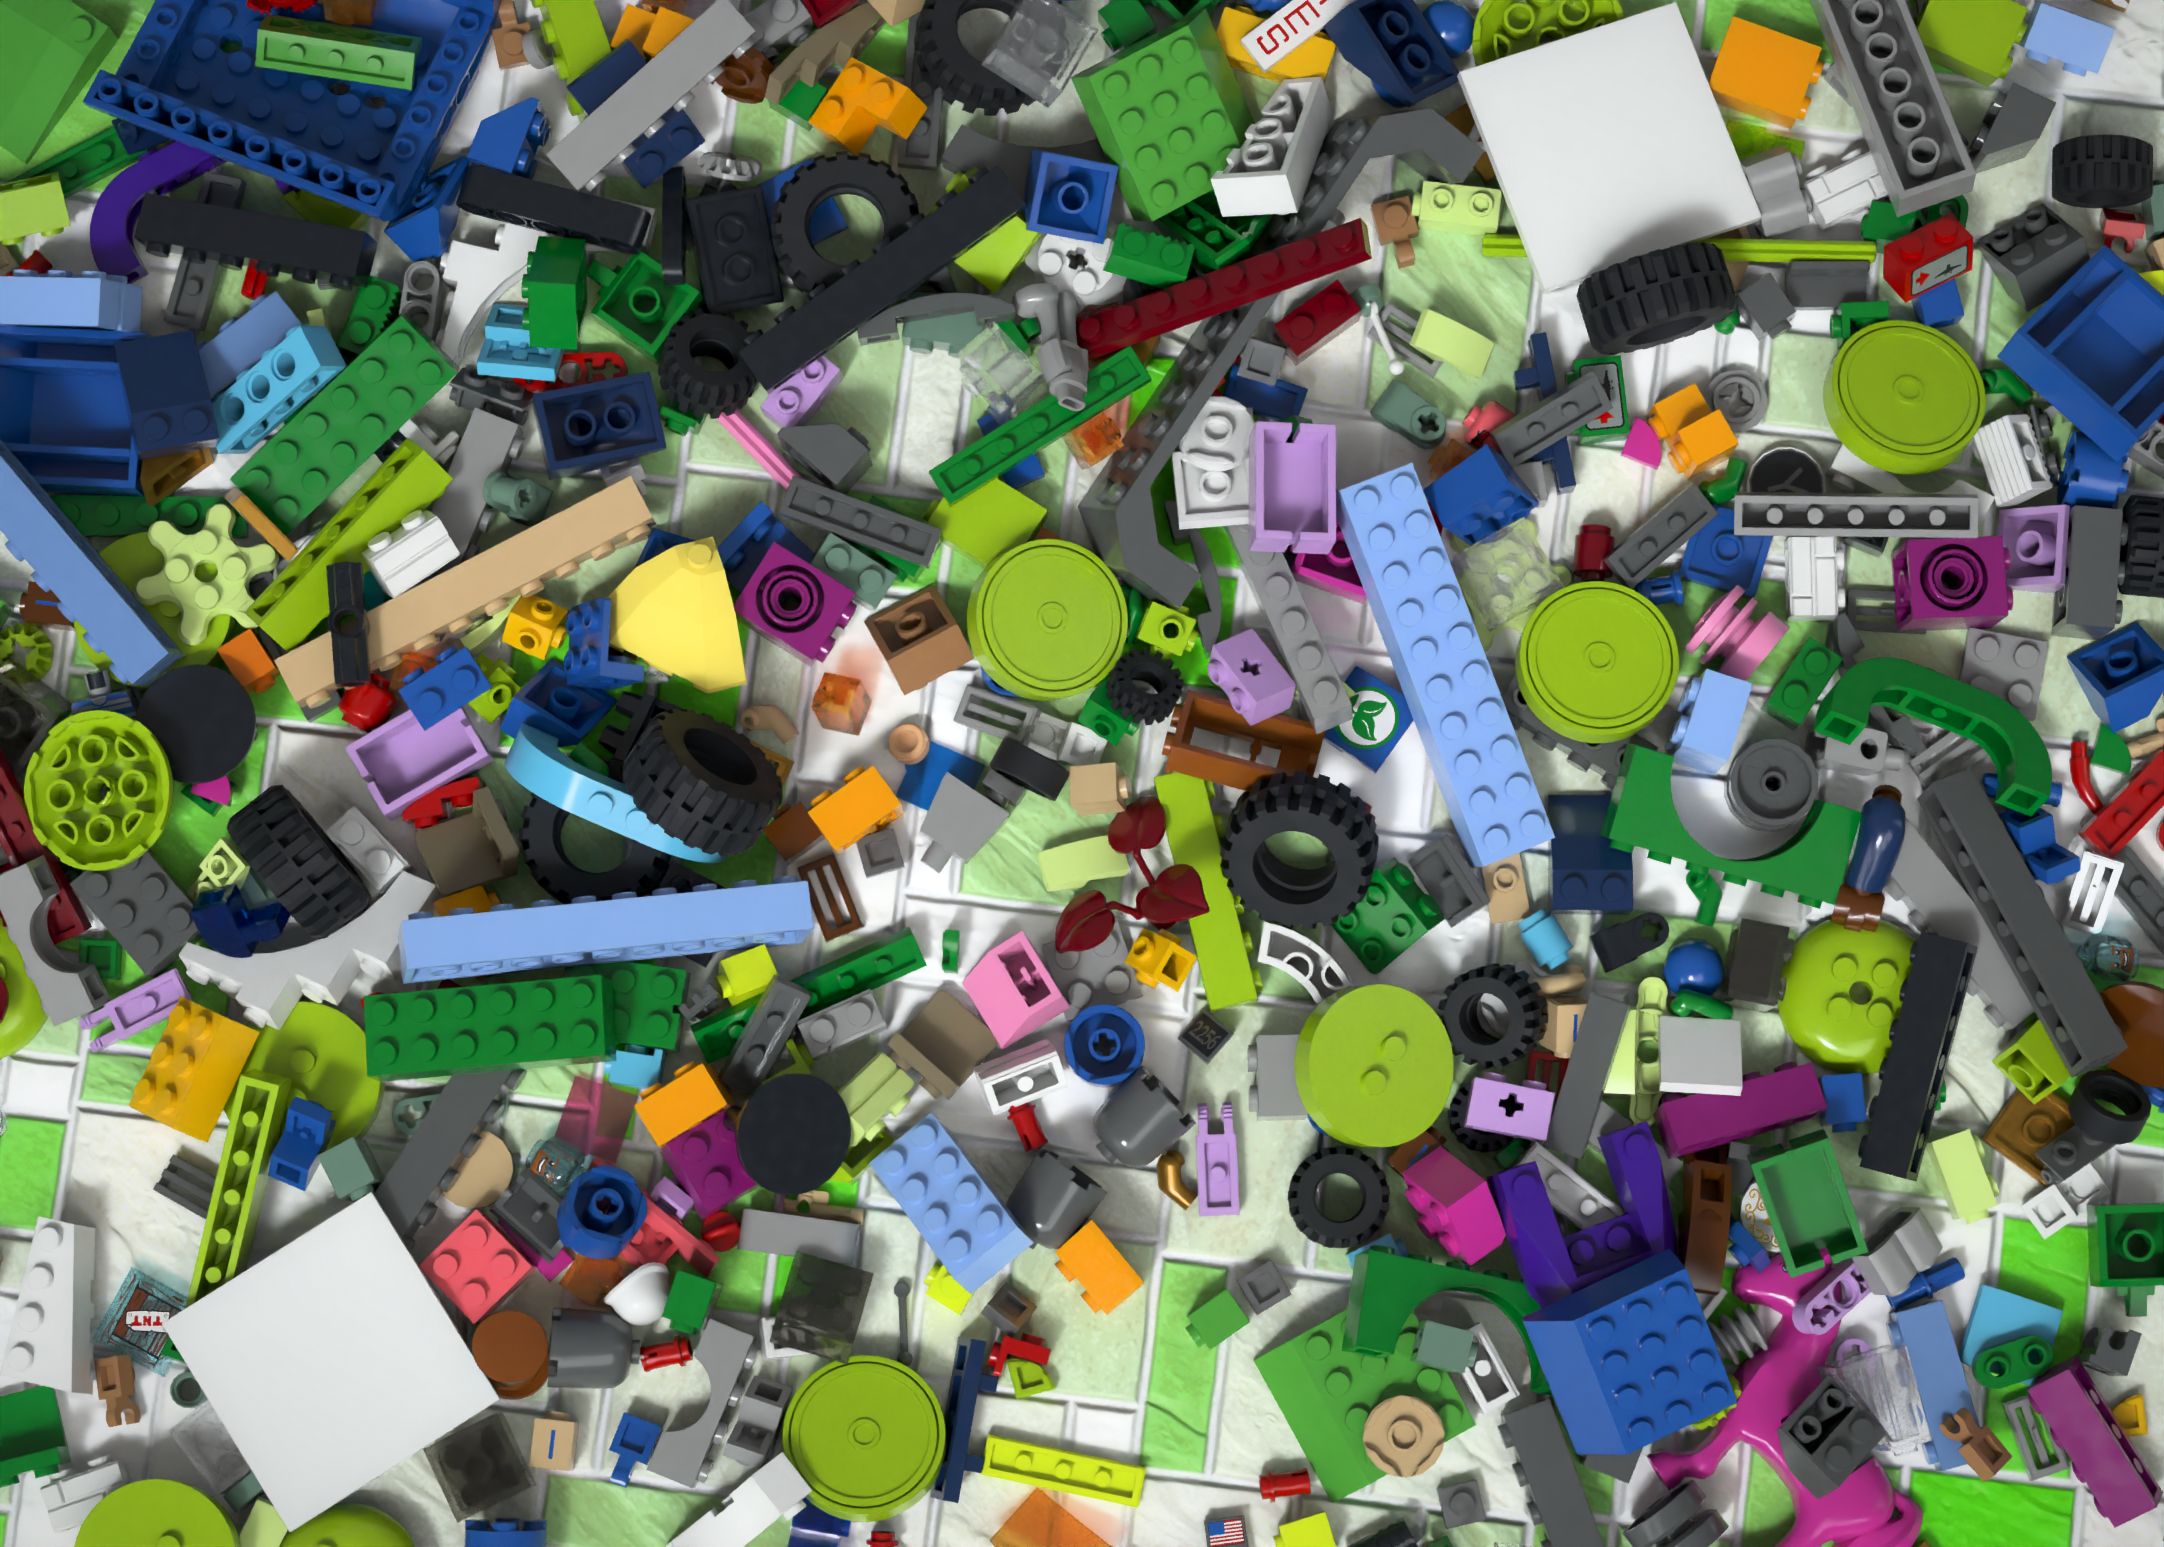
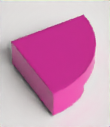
[1620,417,1661,470]
[191,775,233,807]

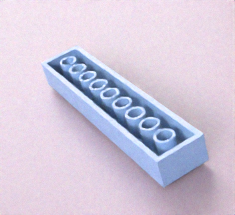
[1336,463,1555,868]
[398,876,814,984]

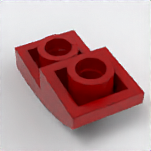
[402,777,484,829]

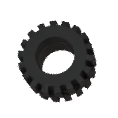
[2052,135,2153,208]
[658,309,758,419]
[2118,495,2164,598]
[1438,963,1548,1069]
[1287,1146,1390,1249]

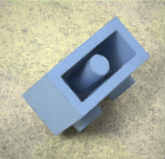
[2018,0,2115,77]

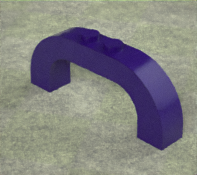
[90,140,301,284]

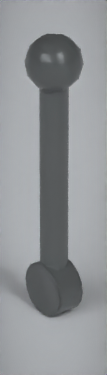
[894,1282,913,1366]

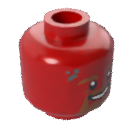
[338,672,398,733]

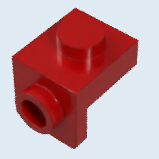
[988,1332,1051,1377]

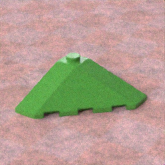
[0,0,119,164]

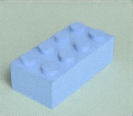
[869,1112,1034,1294]

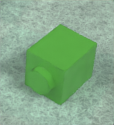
[1185,1289,1250,1350]

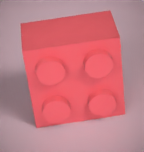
[419,1209,537,1325]

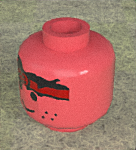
[1462,400,1517,453]

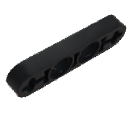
[662,166,687,286]

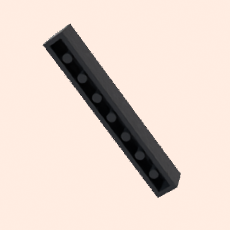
[738,166,1026,394]

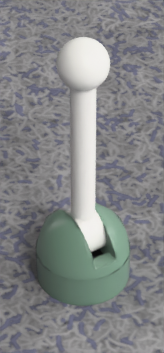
[1350,284,1404,375]

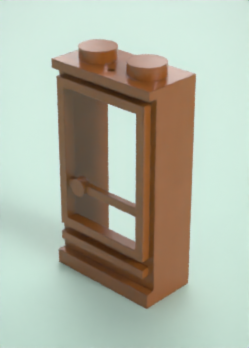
[1162,690,1325,791]

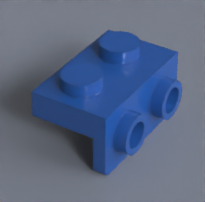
[398,645,492,731]

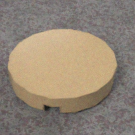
[442,1130,515,1209]
[1363,1395,1444,1478]

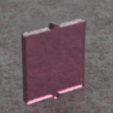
[553,1076,638,1163]

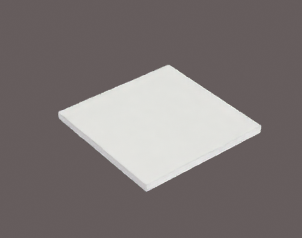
[1457,2,1762,293]
[162,1192,501,1532]

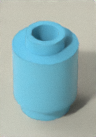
[1518,908,1573,970]

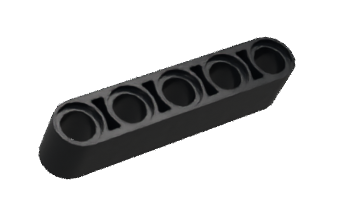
[456,165,652,255]

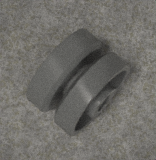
[1724,739,1818,832]
[1622,1480,1729,1547]

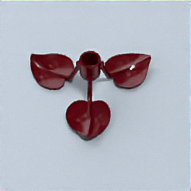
[1055,795,1210,954]

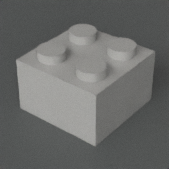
[1247,1034,1308,1121]

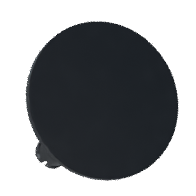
[136,664,258,784]
[723,1073,851,1195]

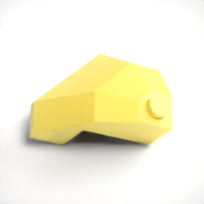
[607,536,747,694]

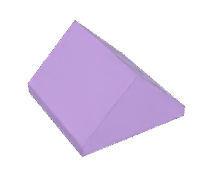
[1997,504,2070,593]

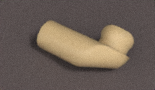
[739,705,799,745]
[1532,963,1587,998]

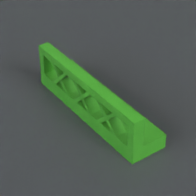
[255,14,422,90]

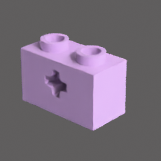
[760,356,843,429]
[1207,628,1296,726]
[1463,1072,1555,1143]

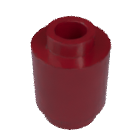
[1573,524,1615,582]

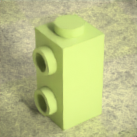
[1411,181,1502,236]
[1926,1129,1999,1224]

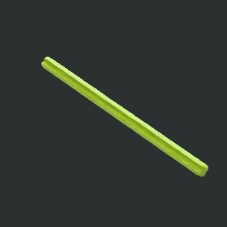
[1482,234,1877,264]

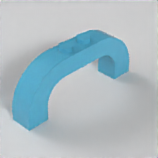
[505,723,726,863]

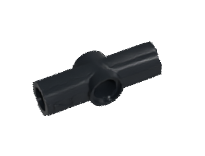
[326,562,371,687]

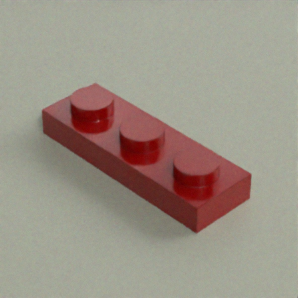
[2078,750,2164,858]

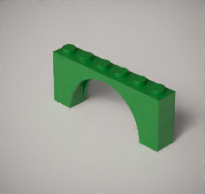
[1600,743,1861,909]
[1342,1245,1553,1396]

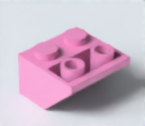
[962,931,1071,1050]

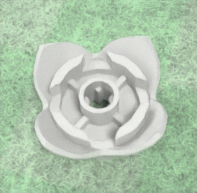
[1025,217,1127,314]

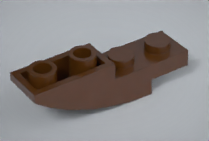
[1678,1143,1732,1296]

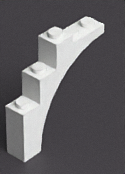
[435,187,659,366]
[179,871,443,1030]

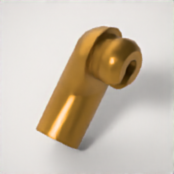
[1156,1150,1198,1211]

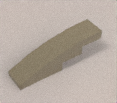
[765,2,886,105]

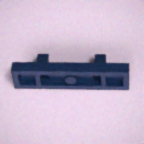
[1513,332,1576,495]
[930,1337,998,1503]

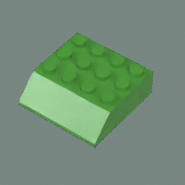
[1071,9,1255,222]
[1254,1308,1476,1503]

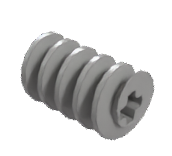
[1707,1302,1768,1368]

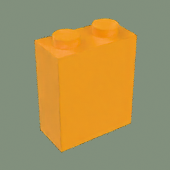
[1708,16,1824,130]

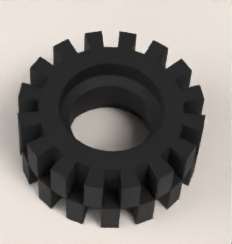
[1106,648,1184,725]
[1448,1082,1520,1153]

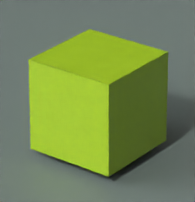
[1992,1016,2070,1104]

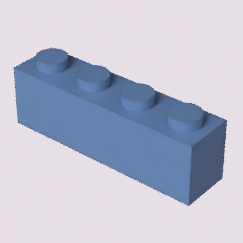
[197,291,302,401]
[1886,1300,1980,1471]

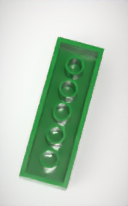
[230,311,460,536]
[364,974,616,1082]

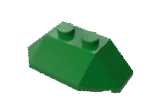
[1153,189,1269,274]

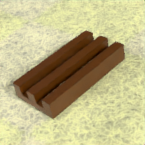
[797,853,864,943]

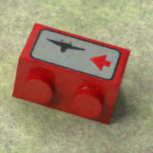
[1883,213,1973,303]

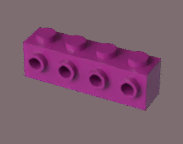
[1653,1061,1828,1159]
[2027,1355,2163,1528]

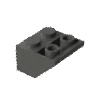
[1969,82,2056,174]
[1976,203,2090,312]
[1777,1374,1886,1500]

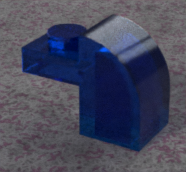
[190,883,291,958]

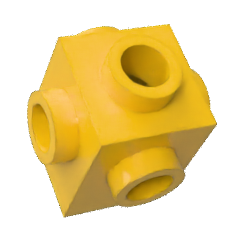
[501,595,568,660]
[1124,928,1197,992]

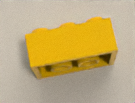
[129,996,260,1142]

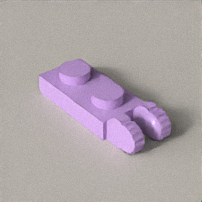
[79,968,194,1053]
[1196,1102,1240,1216]

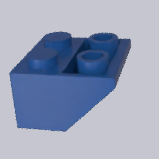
[467,97,551,179]
[1423,444,1540,549]

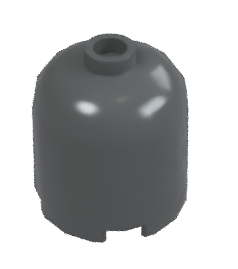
[1093,1065,1196,1168]
[1006,1146,1107,1249]
[547,1307,640,1389]

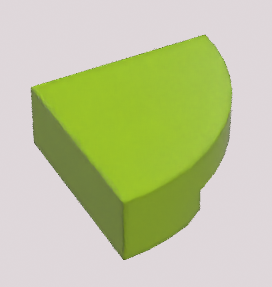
[1006,1359,1056,1399]

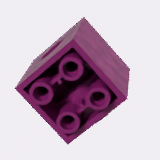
[1891,536,2013,632]
[733,542,857,667]

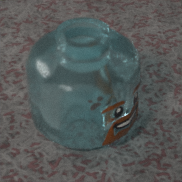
[2076,933,2139,987]
[525,1136,588,1196]

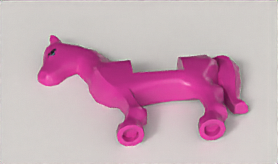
[1646,1248,1924,1547]

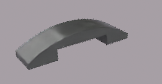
[857,293,1017,346]
[1164,500,1221,659]
[1832,612,1927,758]

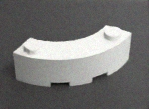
[1258,922,1355,1006]
[666,1452,812,1547]

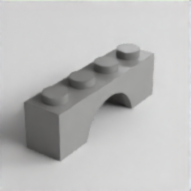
[0,855,111,1026]
[647,1318,760,1488]

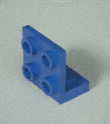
[717,501,814,605]
[564,597,644,691]

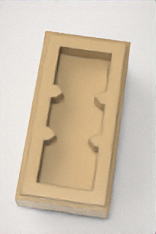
[1480,853,1531,924]

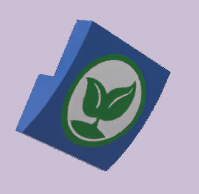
[1323,666,1414,774]

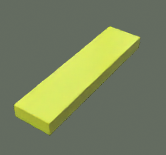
[980,1434,1146,1508]

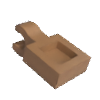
[492,0,532,71]
[1370,195,1419,269]
[94,1354,141,1427]
[1939,1407,2012,1482]

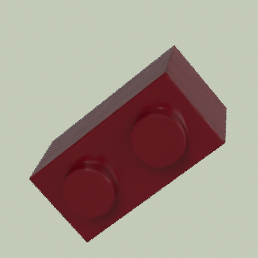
[1273,279,1361,366]

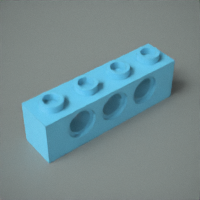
[211,324,347,454]

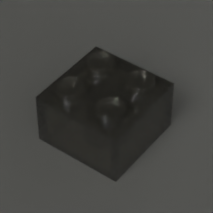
[0,659,72,777]
[1719,918,1794,1013]
[769,1251,874,1364]
[423,1412,537,1523]

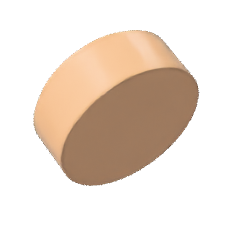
[888,723,930,765]

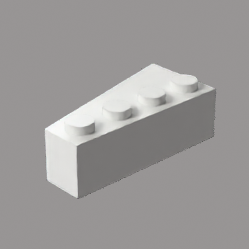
[1211,77,1333,217]
[0,1216,95,1395]

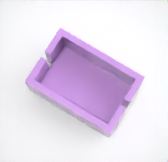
[1249,421,1336,554]
[345,707,494,821]

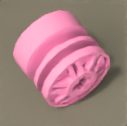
[1684,584,1790,681]

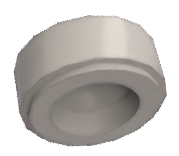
[522,28,556,69]

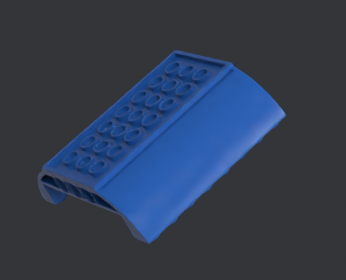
[83,0,502,221]

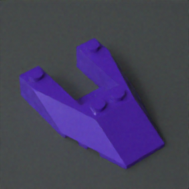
[1486,1121,1678,1308]

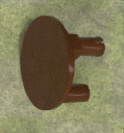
[2100,980,2164,1088]

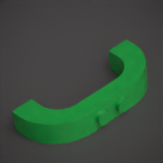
[1813,657,2052,816]

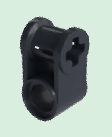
[1589,912,1669,973]

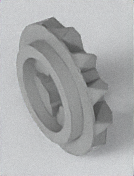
[699,151,762,181]
[1704,370,1768,433]

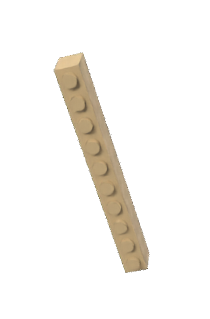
[274,476,656,709]

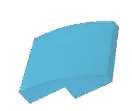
[477,303,564,382]
[1959,1284,2063,1386]

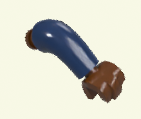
[1831,785,1906,932]

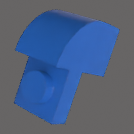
[1998,808,2081,884]
[268,1096,336,1191]

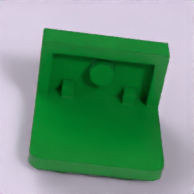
[1331,857,1445,974]
[0,1386,71,1488]

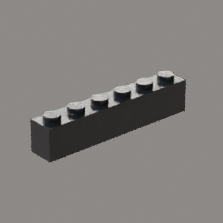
[134,193,378,291]
[1858,931,1978,1182]

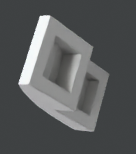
[1028,712,1107,766]
[2020,1163,2111,1240]

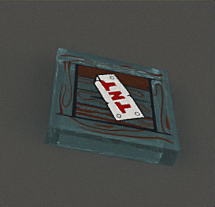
[92,1267,188,1377]

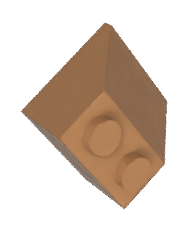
[864,584,974,696]

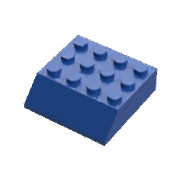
[1997,245,2164,463]
[0,325,151,496]
[1522,1248,1737,1455]

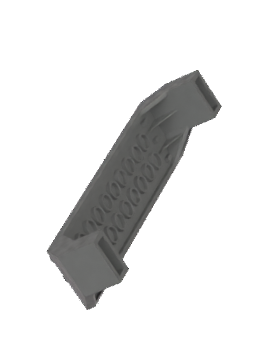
[1078,108,1485,608]

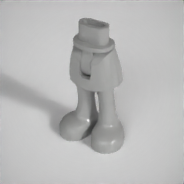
[1012,283,1089,411]

